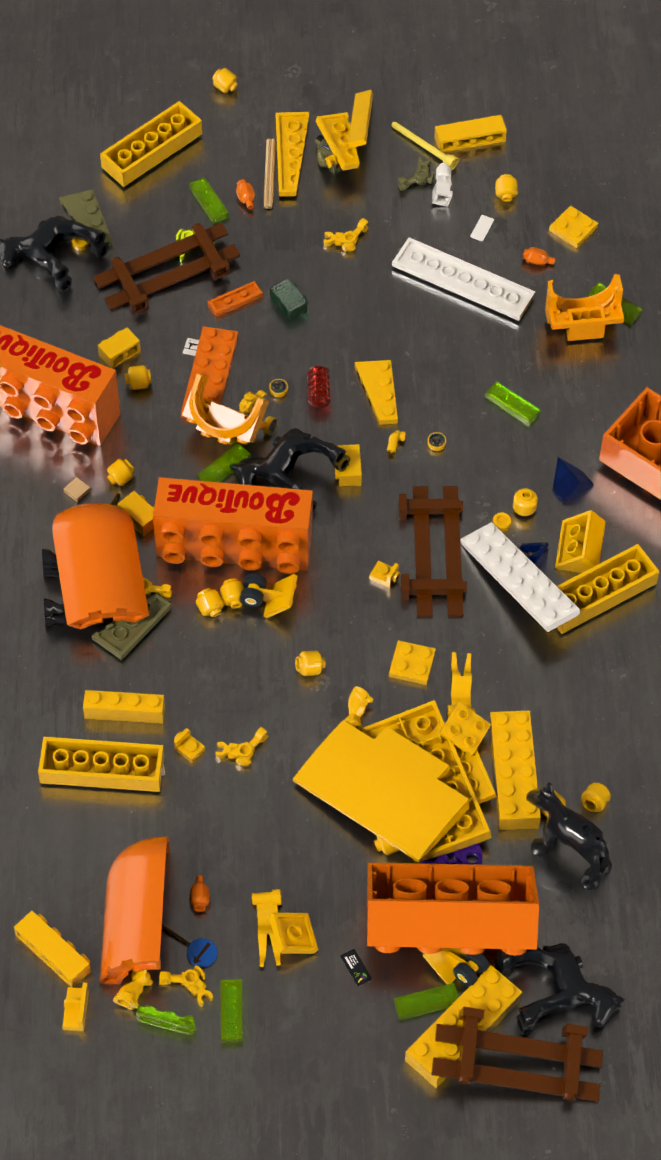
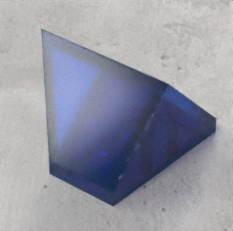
[552,457,594,503]
[518,542,549,569]

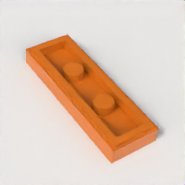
[207,281,263,317]

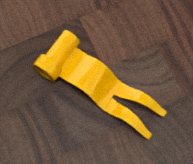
[447,652,476,719]
[252,889,282,967]

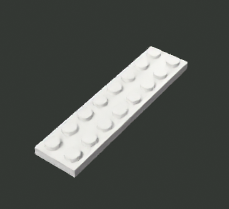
[392,237,535,321]
[460,522,580,632]

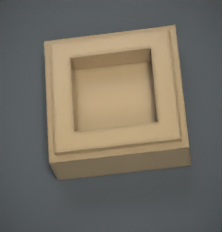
[64,477,90,503]

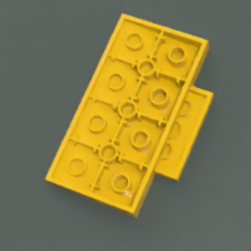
[361,700,497,863]
[293,720,469,863]

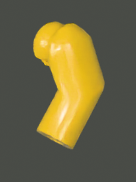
[387,430,406,453]

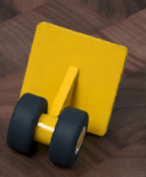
[240,573,298,618]
[423,948,490,987]

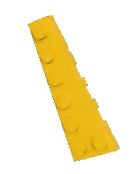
[276,112,309,197]

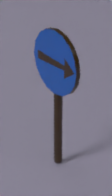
[162,924,217,968]

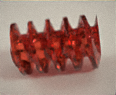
[307,366,330,408]

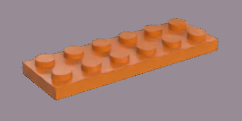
[181,326,238,418]

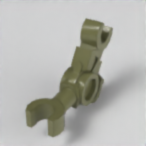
[397,156,434,191]

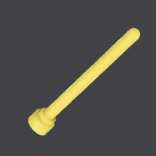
[391,122,459,170]

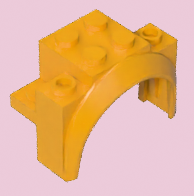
[545,274,624,341]
[182,373,269,445]

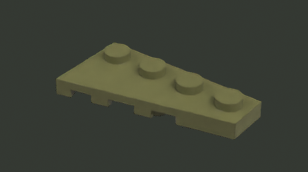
[59,189,113,246]
[92,594,172,660]

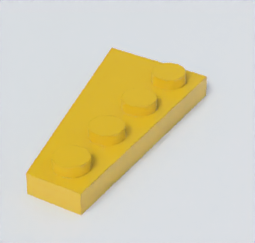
[315,112,360,170]
[355,360,398,425]

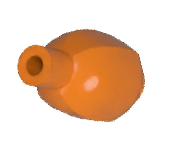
[236,179,255,210]
[522,247,555,266]
[189,875,210,912]

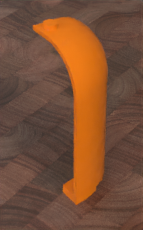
[52,503,149,630]
[100,836,170,985]

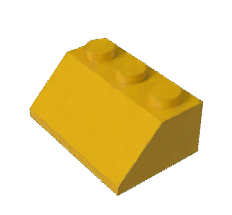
[555,510,606,573]

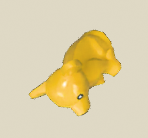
[344,686,374,731]
[113,969,153,1010]

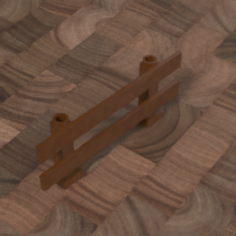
[93,223,240,315]
[398,486,467,617]
[431,1007,603,1102]

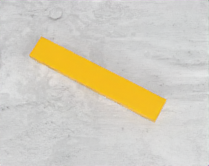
[348,89,373,148]

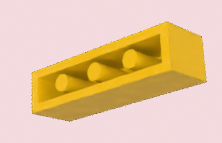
[434,115,507,152]
[83,690,165,724]
[14,911,91,988]

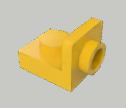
[369,561,400,588]
[174,728,206,763]

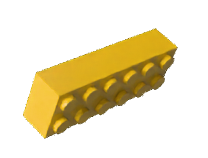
[100,101,203,187]
[557,544,660,634]
[489,711,541,830]
[38,737,164,792]
[405,965,523,1088]

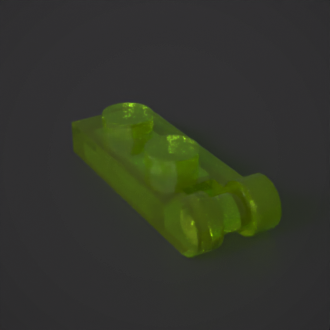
[136,1005,196,1035]

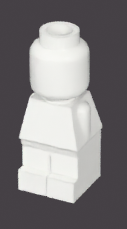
[432,163,453,207]

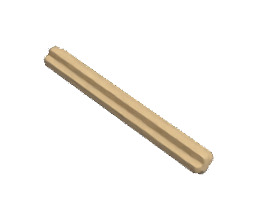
[264,138,276,209]

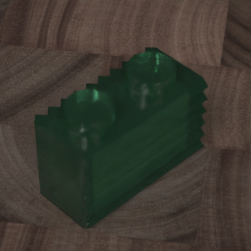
[270,279,308,321]

